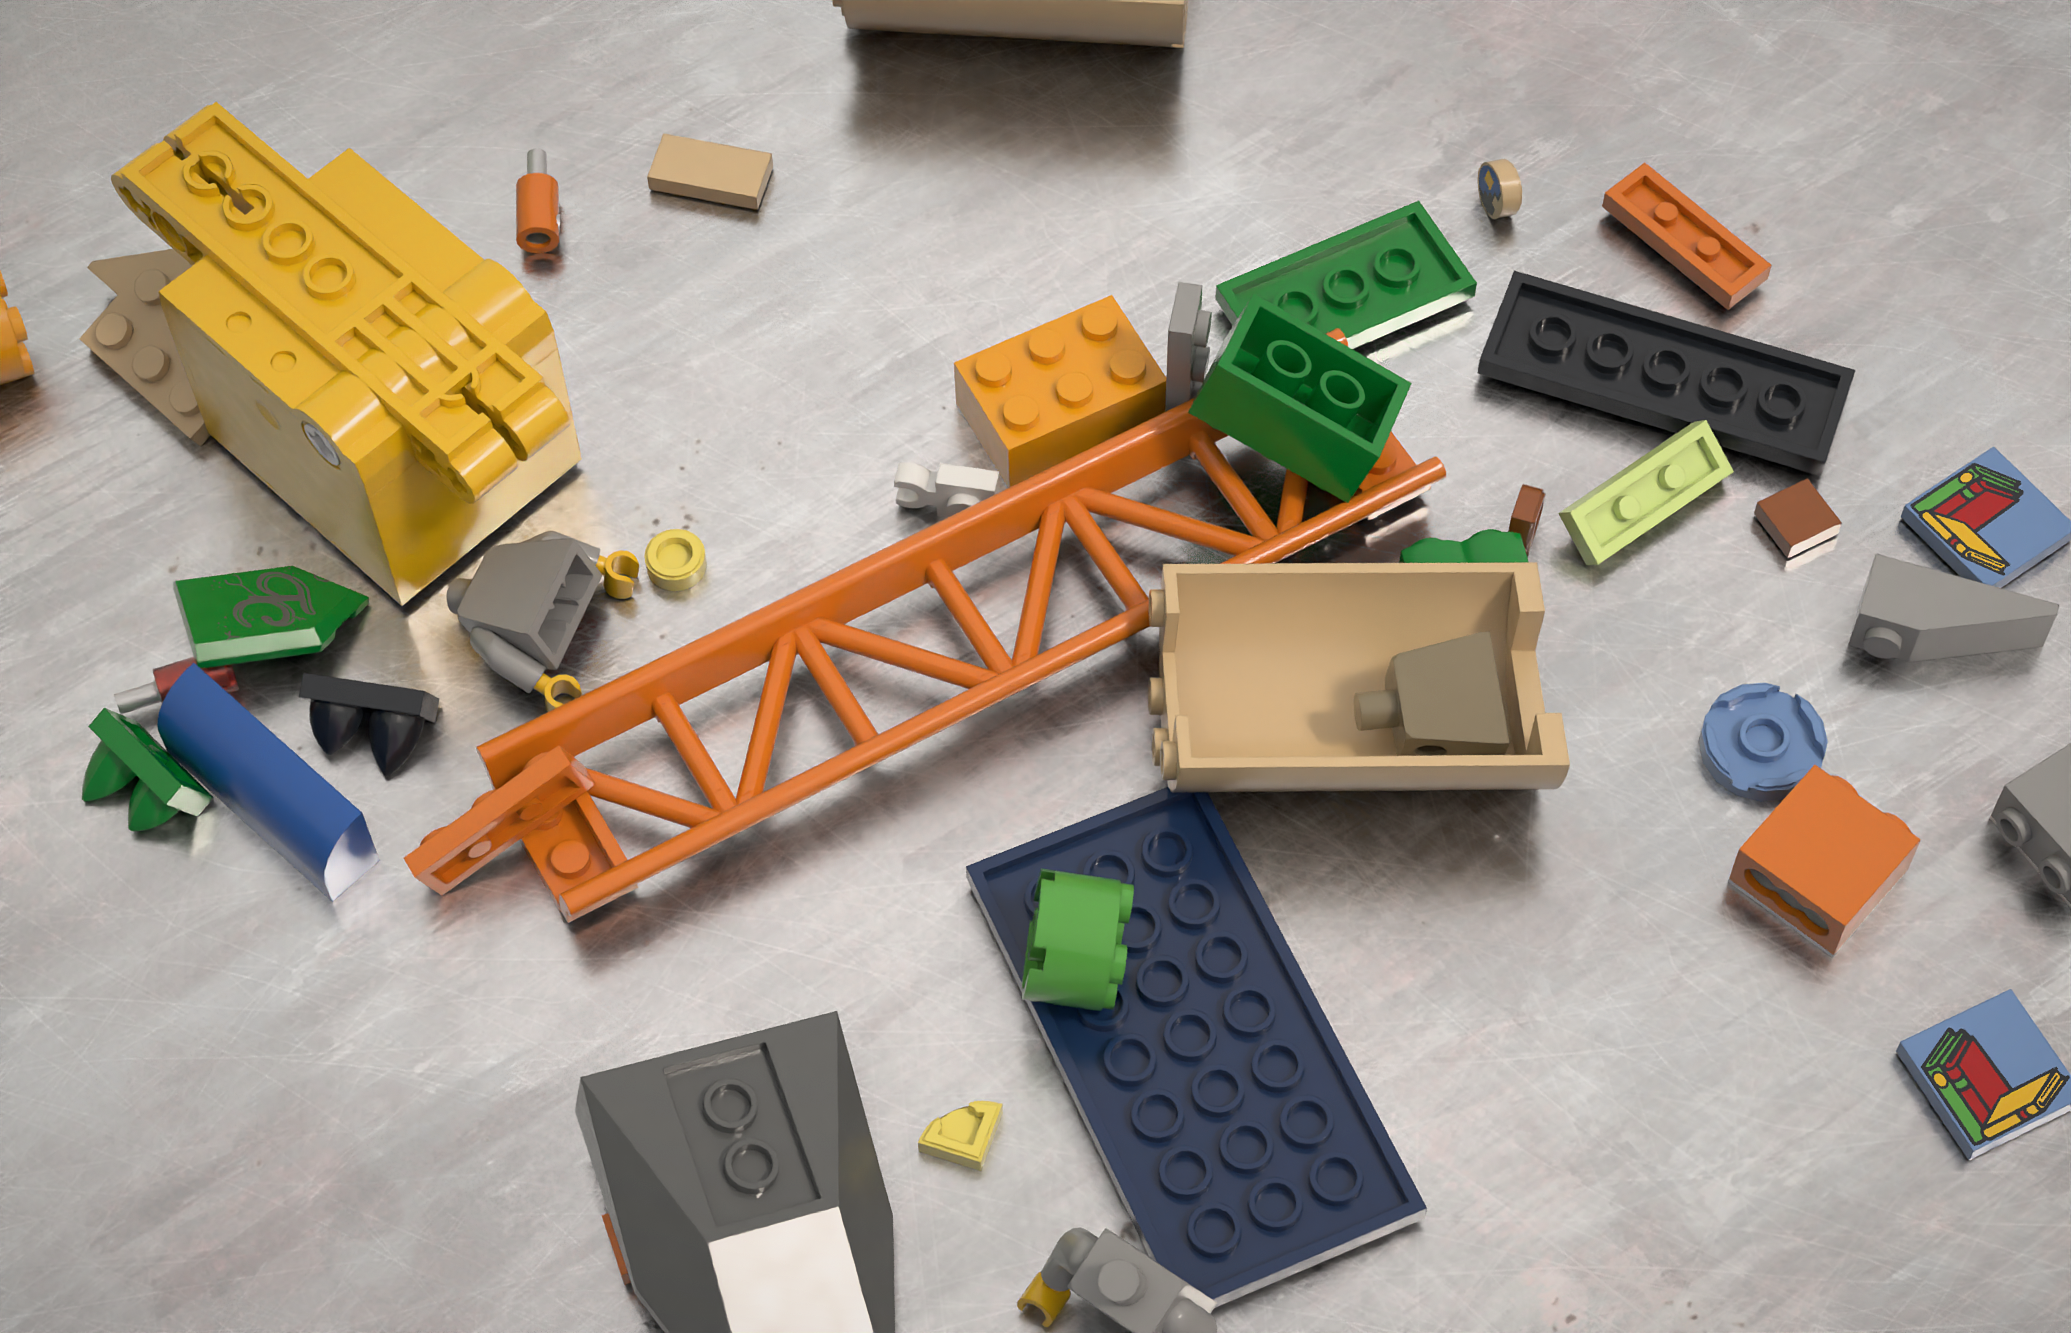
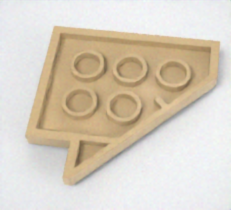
[79,249,211,446]

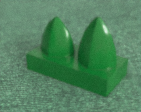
[82,708,214,831]

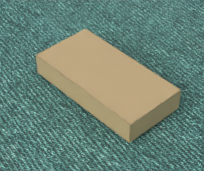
[647,133,773,210]

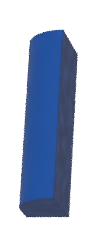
[157,663,380,902]

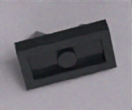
[299,673,439,776]

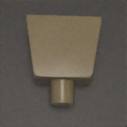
[1354,631,1510,756]

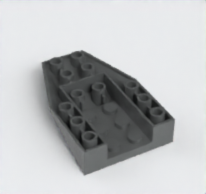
[575,1011,895,1333]

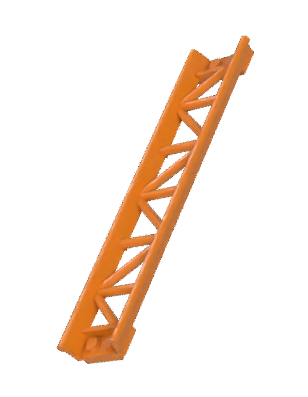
[476,328,1446,923]

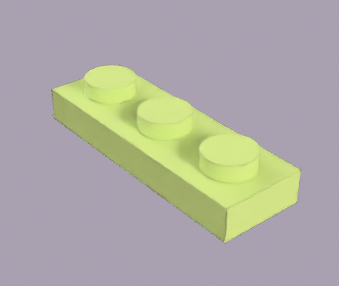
[1558,420,1734,565]

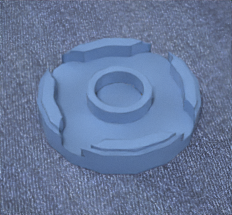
[1698,683,1828,802]

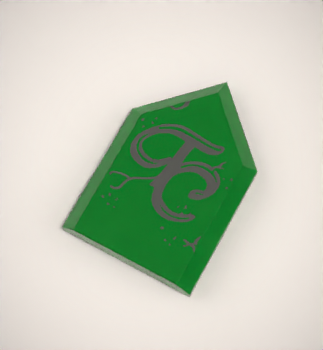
[173,566,369,669]

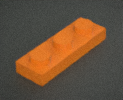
[1602,162,1772,310]
[404,745,596,896]

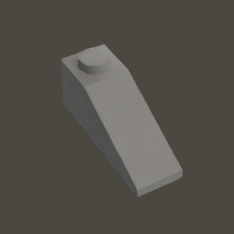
[1848,553,2059,662]

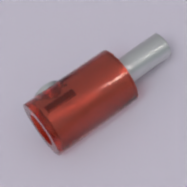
[114,656,240,714]

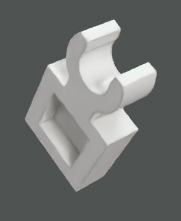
[894,462,1000,517]

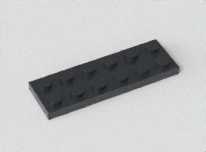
[1477,270,1856,476]

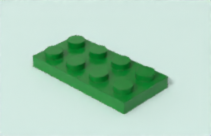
[1215,200,1477,349]

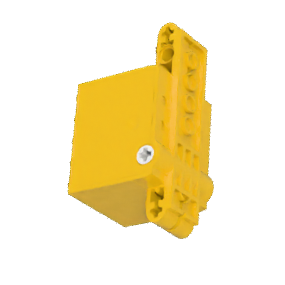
[111,102,582,606]

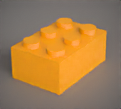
[954,295,1166,488]

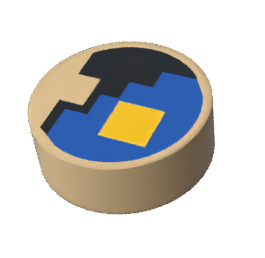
[1477,159,1522,219]

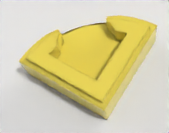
[918,1101,1003,1171]

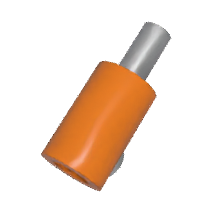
[516,148,560,254]

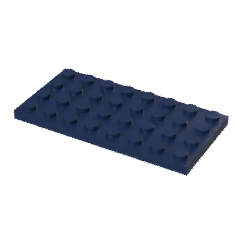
[966,787,1427,1308]

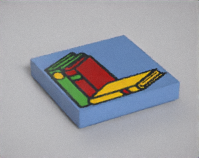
[1901,446,2071,588]
[1896,989,2071,1160]

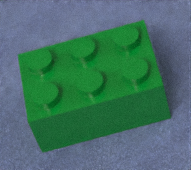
[1188,293,1412,503]

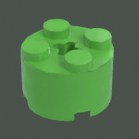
[1022,868,1134,1011]

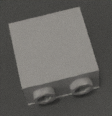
[1990,743,2071,908]

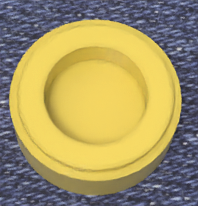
[644,529,707,591]

